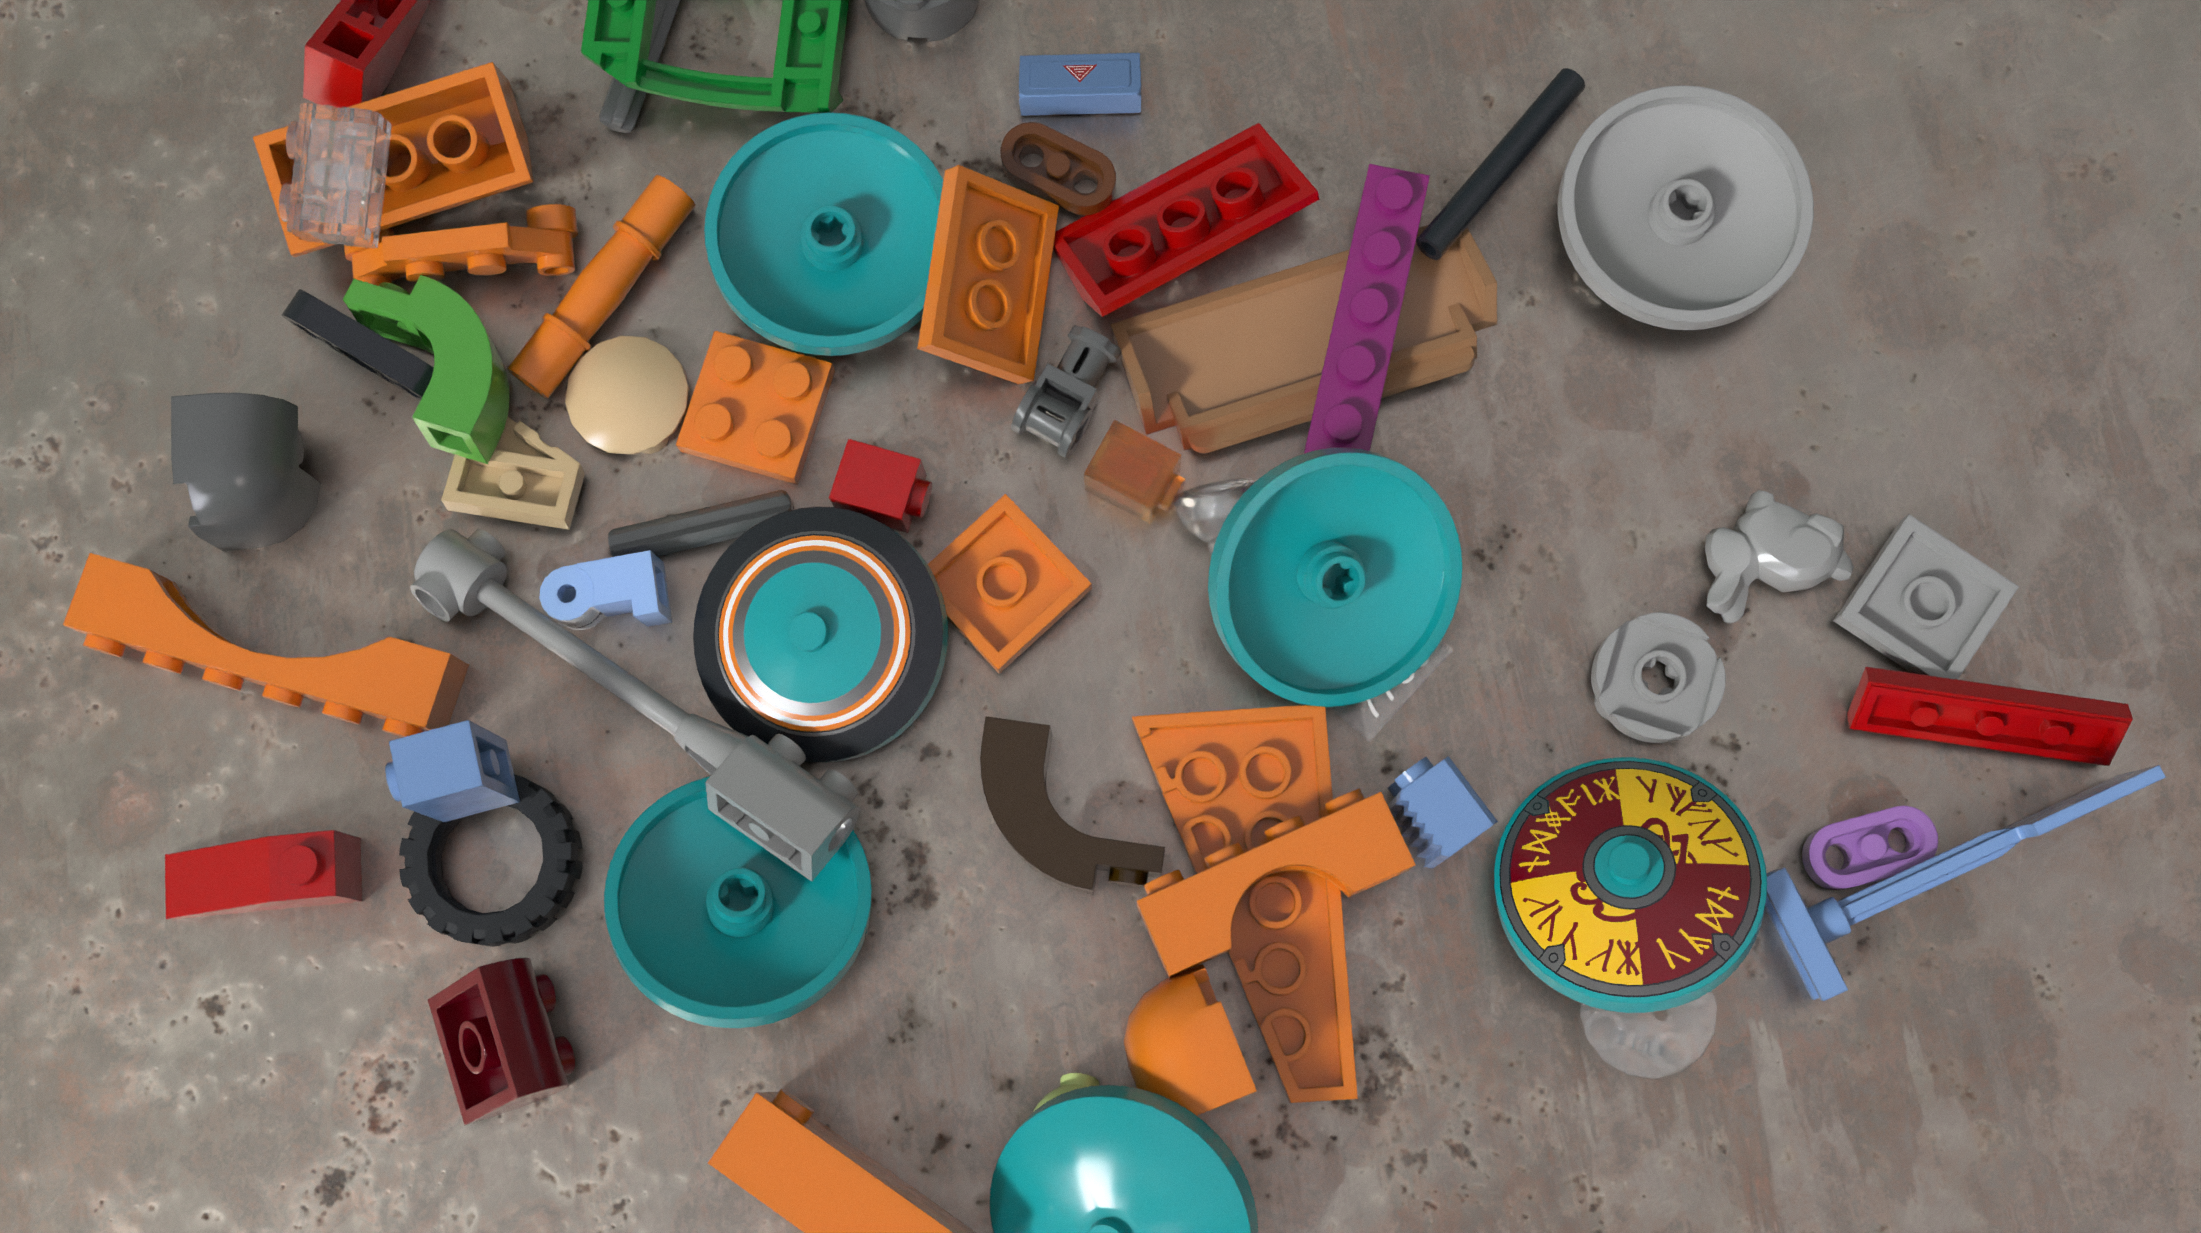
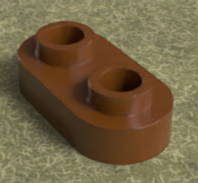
[1000,122,1116,215]

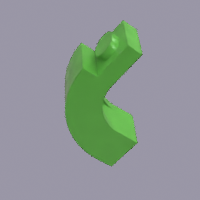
[343,275,510,464]

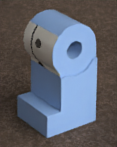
[539,550,672,630]

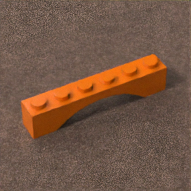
[63,553,469,737]

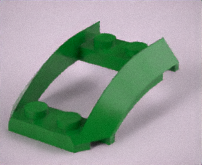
[581,0,849,113]

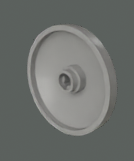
[1557,85,1814,330]

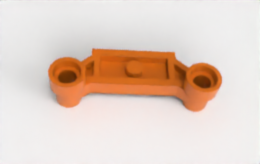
[344,204,578,286]

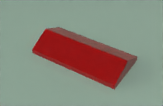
[1053,123,1320,317]

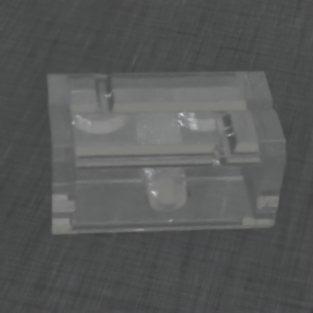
[279,103,392,249]

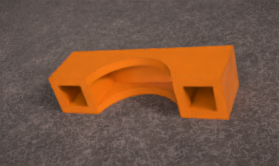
[1136,788,1416,978]

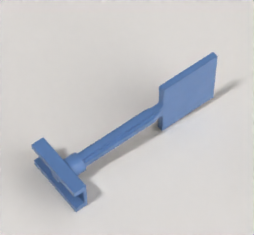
[1765,765,2166,1001]

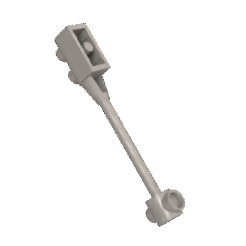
[410,529,860,881]

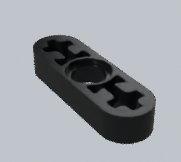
[282,289,434,401]

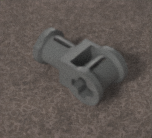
[1011,325,1121,459]

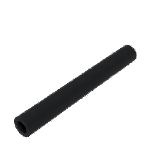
[1416,68,1585,260]

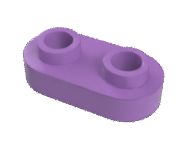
[1802,806,1938,890]

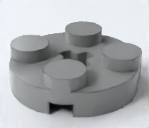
[1591,612,1726,743]

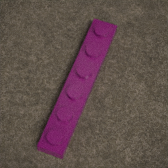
[1304,164,1430,454]

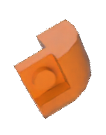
[1124,964,1257,1116]

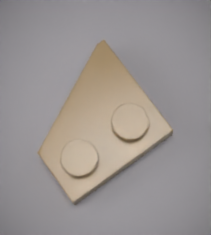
[441,416,585,530]

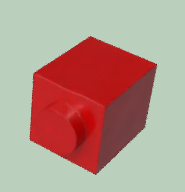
[829,439,932,533]

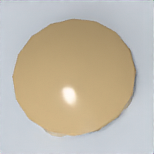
[565,336,689,455]

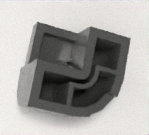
[171,392,321,551]

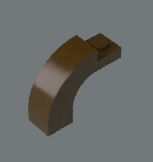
[980,716,1165,895]

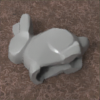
[1705,490,1854,624]

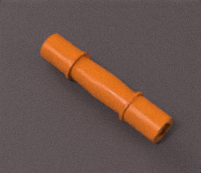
[507,175,696,399]

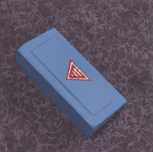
[1019,53,1141,116]

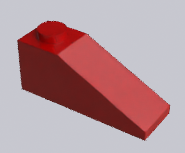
[303,0,431,111]
[165,830,362,920]

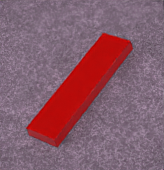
[1847,667,2133,766]

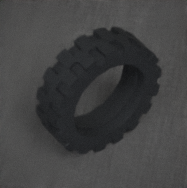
[399,774,583,947]

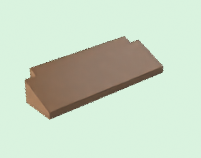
[1111,225,1497,453]

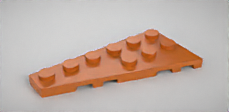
[1132,705,1358,1103]

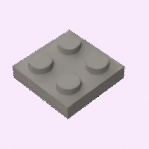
[1833,514,2019,680]

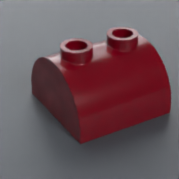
[428,958,575,1126]

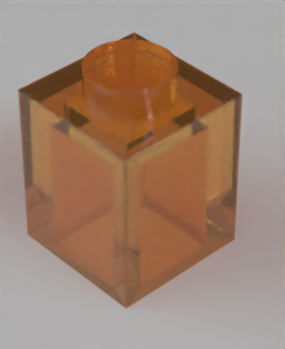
[1084,420,1186,524]

